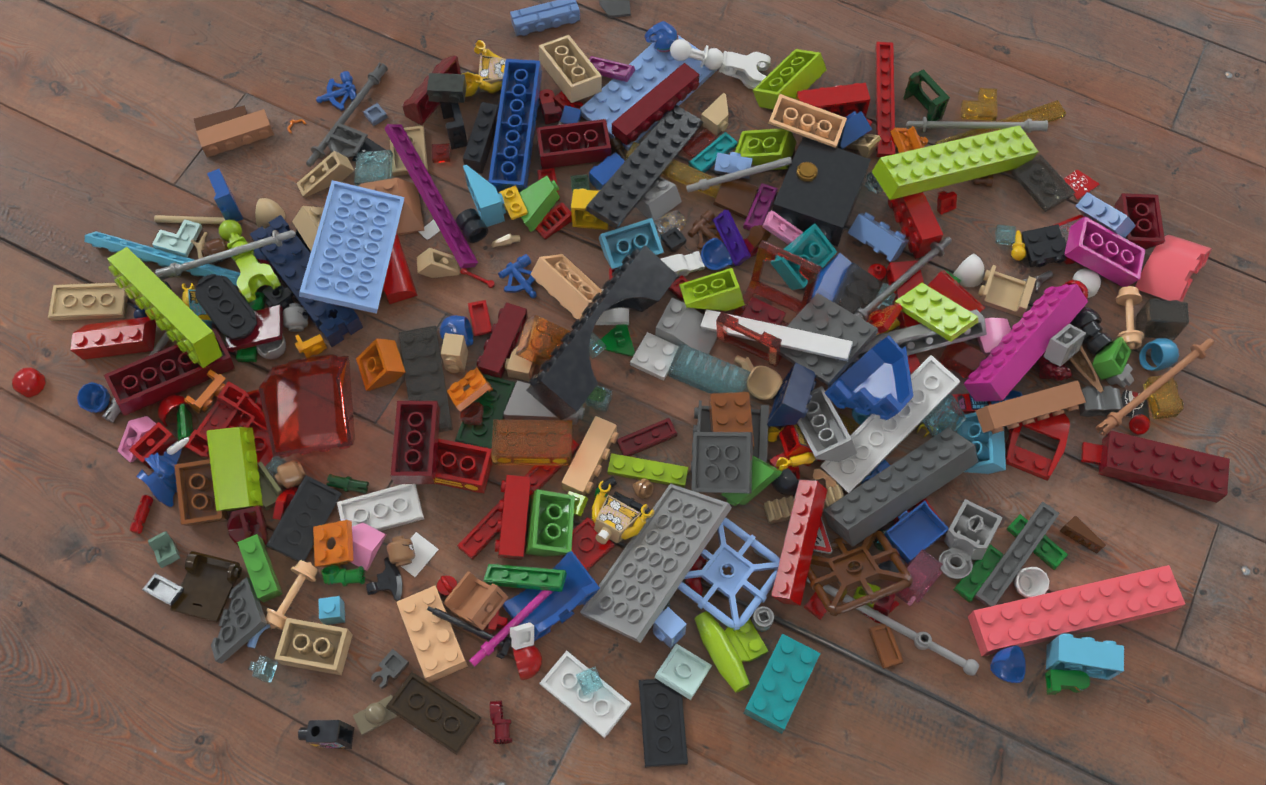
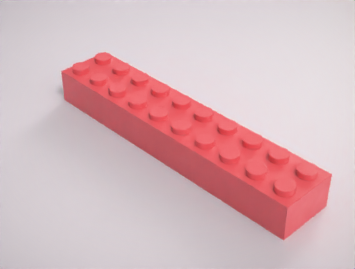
[968,565,1185,657]

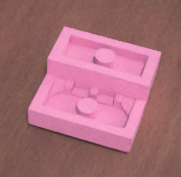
[977,318,1011,356]

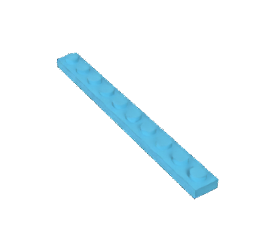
[85,231,240,286]

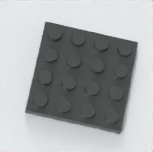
[769,293,878,387]

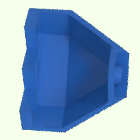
[824,335,914,420]

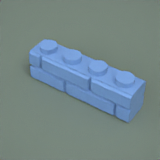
[510,0,580,36]

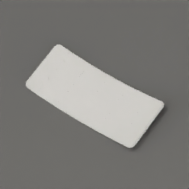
[418,219,440,240]

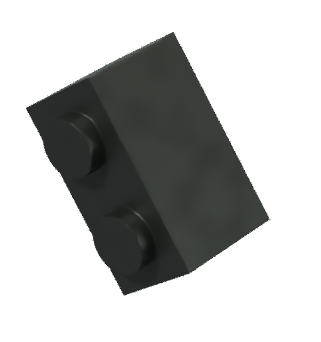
[427,73,467,103]

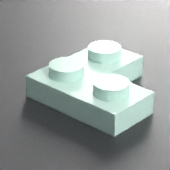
[152,219,203,257]

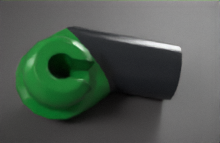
[595,476,617,498]

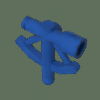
[316,71,356,111]
[498,254,537,298]

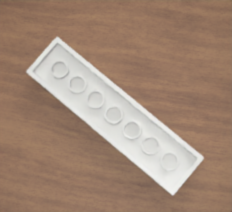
[820,355,960,493]

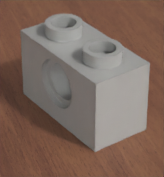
[1044,324,1086,366]

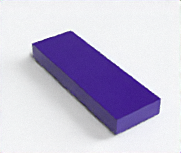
[713,210,751,266]

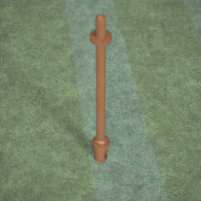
[1096,338,1214,436]

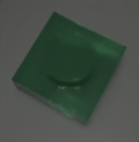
[571,174,590,195]

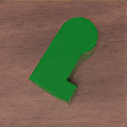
[1045,669,1090,695]

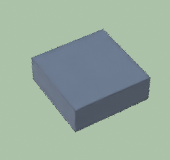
[363,103,388,126]

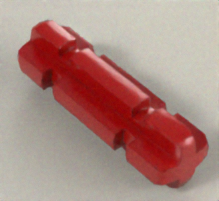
[130,495,154,534]

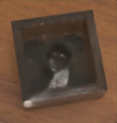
[1135,298,1189,340]

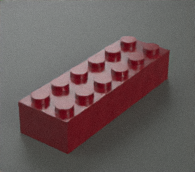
[104,328,235,416]
[1098,431,1230,503]

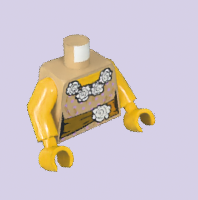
[471,40,506,94]
[592,481,654,544]

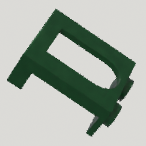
[903,69,950,121]

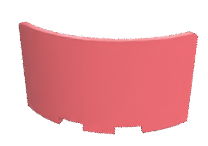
[1135,235,1212,304]

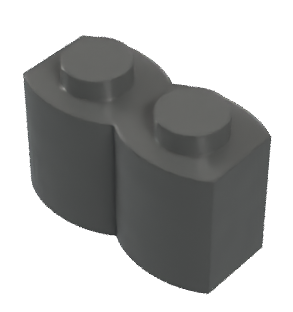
[1079,386,1123,417]

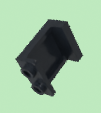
[440,102,468,150]

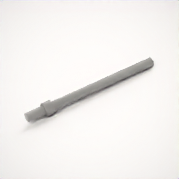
[686,157,792,193]

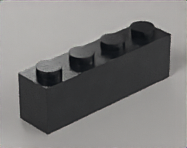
[463,102,499,174]

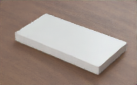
[337,484,424,531]
[539,651,631,739]

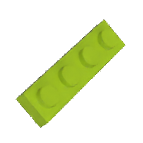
[608,453,688,488]

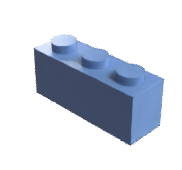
[1075,192,1136,238]

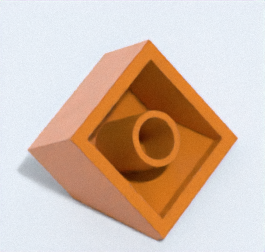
[356,338,406,391]

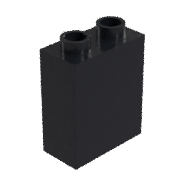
[772,137,871,247]

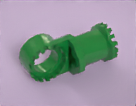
[321,565,365,587]

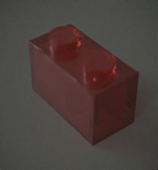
[938,341,987,378]

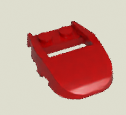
[1005,413,1070,481]

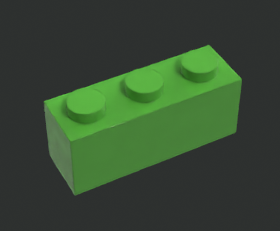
[237,534,283,603]

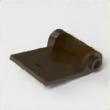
[170,551,242,622]

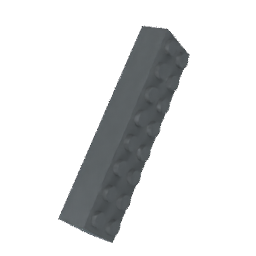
[824,427,978,547]

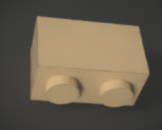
[441,333,468,373]

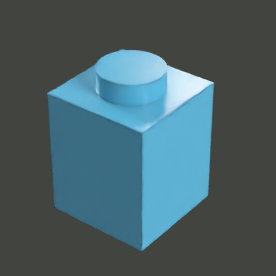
[319,596,345,625]

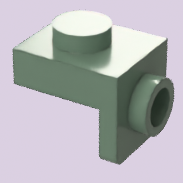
[148,531,180,568]

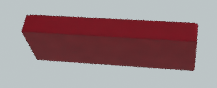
[616,418,677,456]

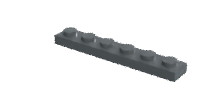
[974,501,1060,607]

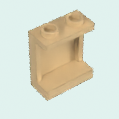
[978,265,1036,318]

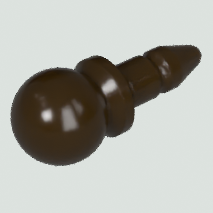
[610,137,628,161]

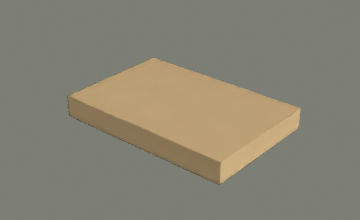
[390,125,428,176]

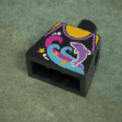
[298,720,355,749]

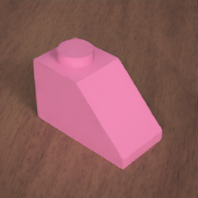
[118,416,156,463]

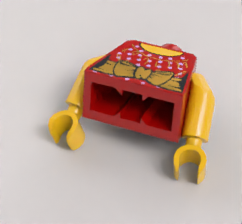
[768,423,821,471]

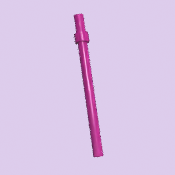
[469,590,553,667]

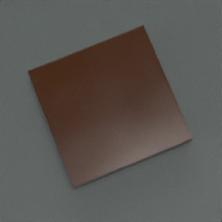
[713,173,758,219]

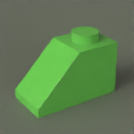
[1092,337,1131,380]

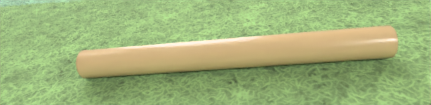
[154,215,225,225]

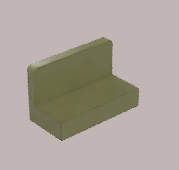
[257,462,282,511]

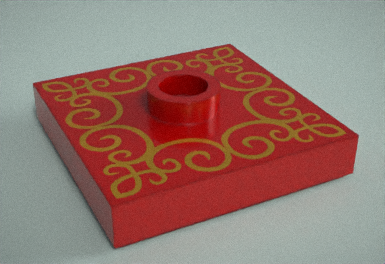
[866,303,903,335]

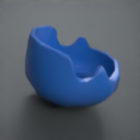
[77,382,111,413]

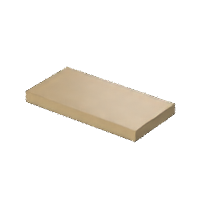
[48,283,128,321]

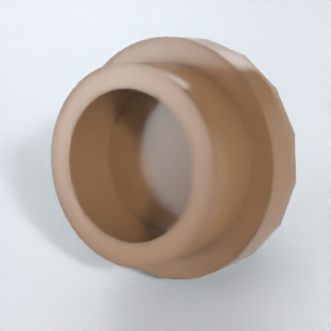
[633,479,654,499]

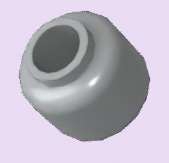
[283,303,308,332]

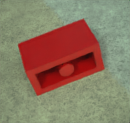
[129,422,178,469]

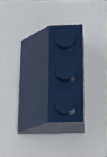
[767,362,816,427]

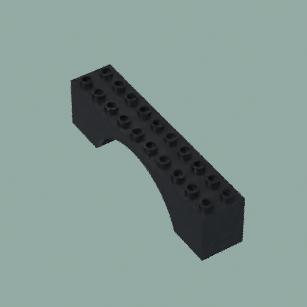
[526,245,678,421]

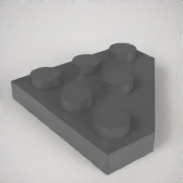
[211,577,267,664]

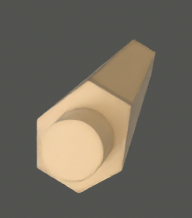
[492,233,520,248]
[734,355,754,374]

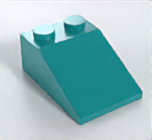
[770,224,837,290]

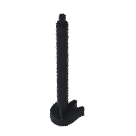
[427,606,512,659]

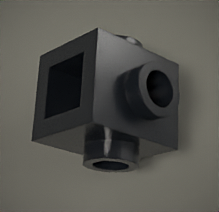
[262,285,294,312]

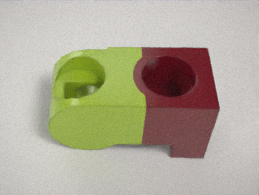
[853,583,896,617]

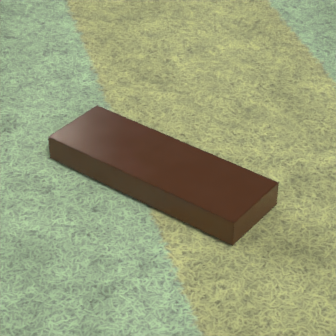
[194,105,247,131]

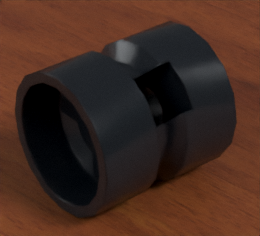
[456,208,488,243]
[1082,321,1114,356]

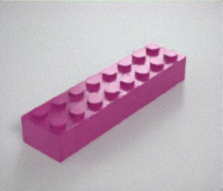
[964,284,1088,401]

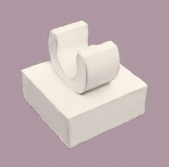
[510,623,534,650]

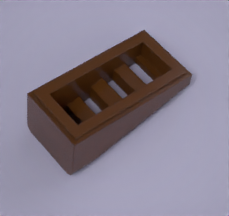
[1060,516,1106,554]

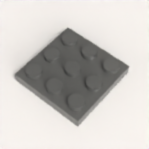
[691,432,753,494]

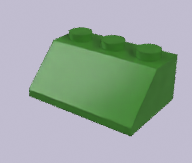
[525,489,575,557]

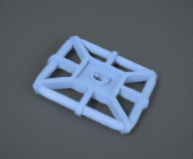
[678,518,780,630]

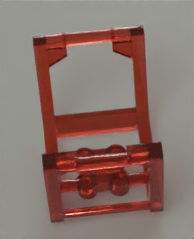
[716,240,822,367]

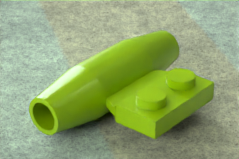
[694,611,768,693]

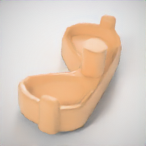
[813,468,838,488]

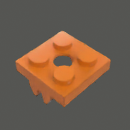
[447,367,493,413]
[184,370,226,414]
[313,520,354,568]

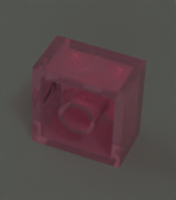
[895,549,943,606]

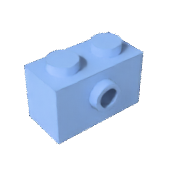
[714,152,753,179]
[653,607,687,648]

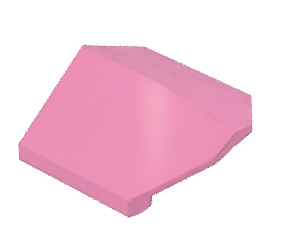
[351,522,387,571]

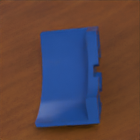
[503,551,600,641]

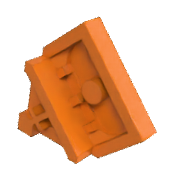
[890,126,928,153]

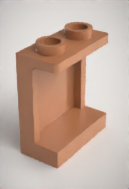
[443,571,508,631]

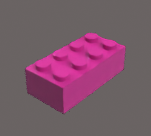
[1064,217,1145,287]

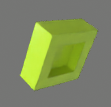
[568,491,588,517]

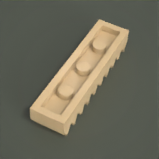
[764,485,844,524]

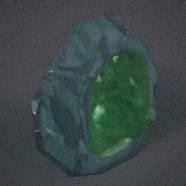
[585,385,612,412]

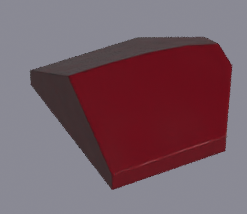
[227,505,268,549]

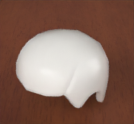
[1073,268,1101,298]
[1014,567,1050,598]

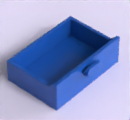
[207,169,243,221]
[884,501,949,564]

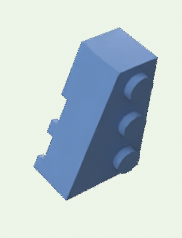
[848,212,909,262]

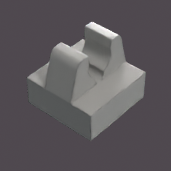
[1106,364,1134,388]

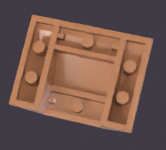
[359,178,425,236]

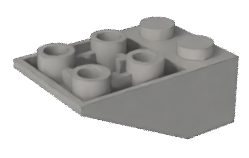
[635,177,682,221]

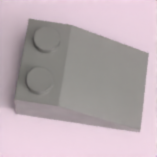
[655,298,720,359]

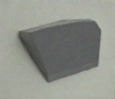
[599,0,631,18]
[325,122,368,158]

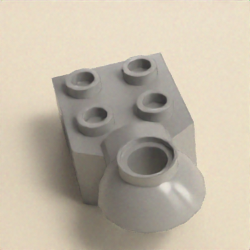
[938,499,1003,579]

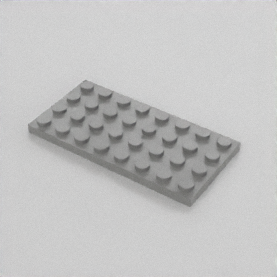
[580,484,732,643]

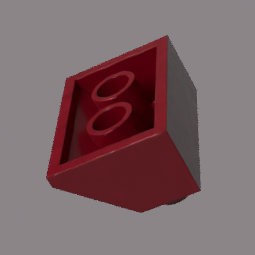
[1114,193,1165,250]

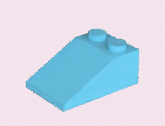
[463,165,506,227]

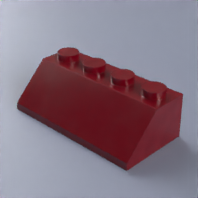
[402,55,461,126]

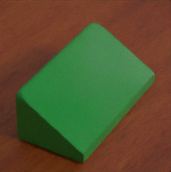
[176,404,193,442]

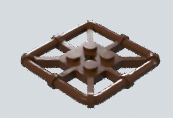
[807,529,913,616]

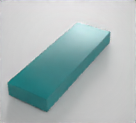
[689,132,738,176]

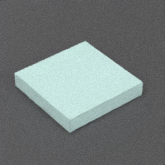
[655,644,712,700]

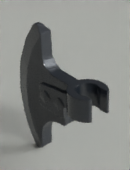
[366,557,403,601]

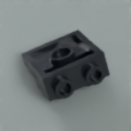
[1022,224,1068,267]

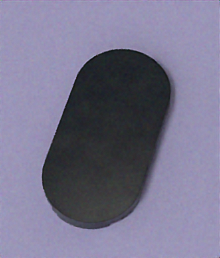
[195,274,257,340]

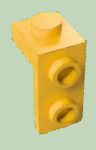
[499,186,528,220]

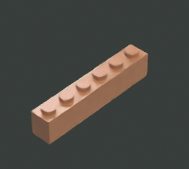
[975,380,1086,434]

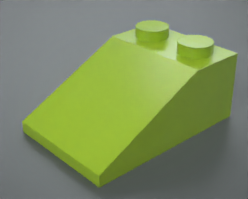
[735,128,797,170]
[679,268,745,311]

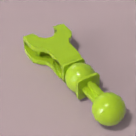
[218,219,281,303]

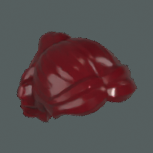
[1037,352,1072,381]

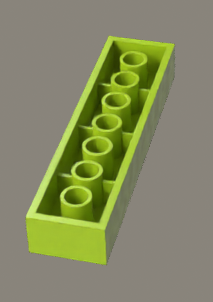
[107,247,223,368]

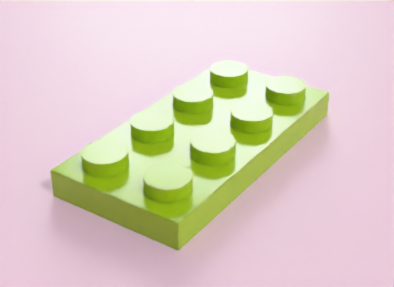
[895,283,978,342]

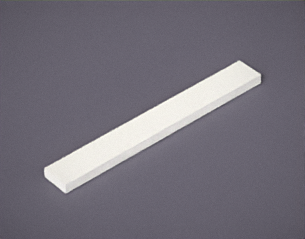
[701,309,853,362]

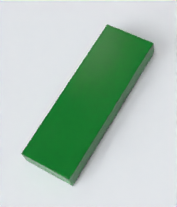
[1006,514,1068,570]
[953,544,1004,603]

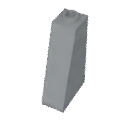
[504,380,585,425]

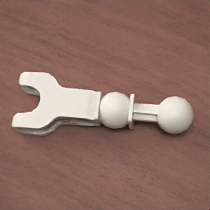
[670,39,771,89]

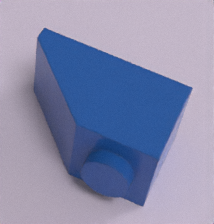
[838,111,872,149]

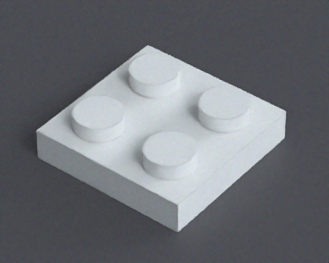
[630,332,681,381]

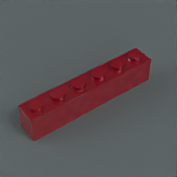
[612,63,700,146]

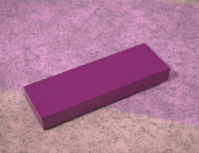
[589,56,635,82]
[743,183,778,231]

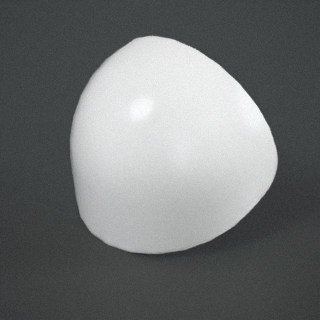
[953,254,985,287]

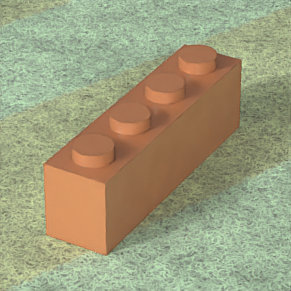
[196,109,274,157]

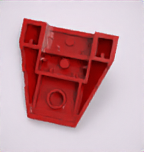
[184,381,286,469]

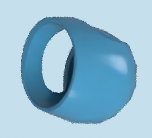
[1139,338,1179,371]

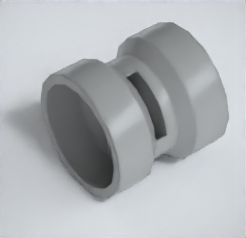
[752,606,774,632]

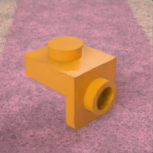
[295,334,327,358]

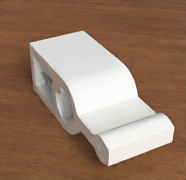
[661,251,705,279]

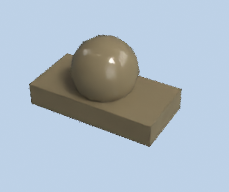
[353,694,398,735]

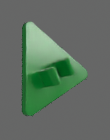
[595,324,635,357]

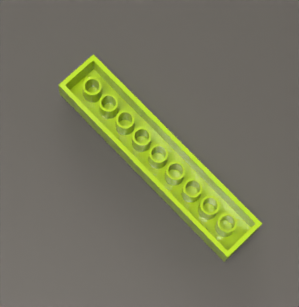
[872,125,1039,200]

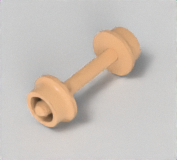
[1116,286,1144,350]
[265,560,318,631]

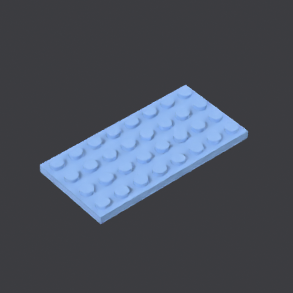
[580,35,718,152]
[299,180,405,314]

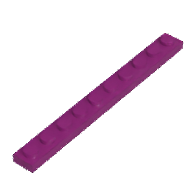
[385,124,478,268]

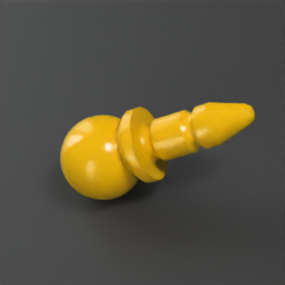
[1011,230,1026,261]

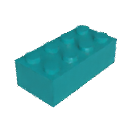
[743,634,820,734]

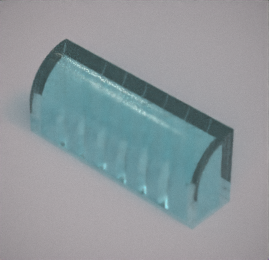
[668,343,751,394]

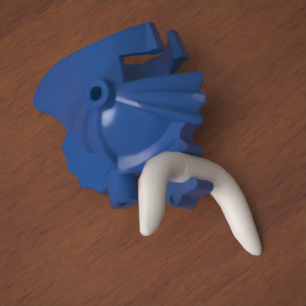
[136,437,189,507]

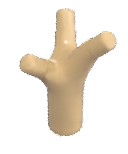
[190,232,208,259]

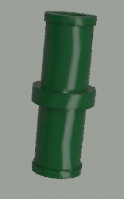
[326,474,369,494]

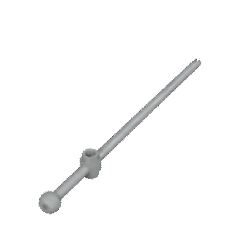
[753,549,979,676]

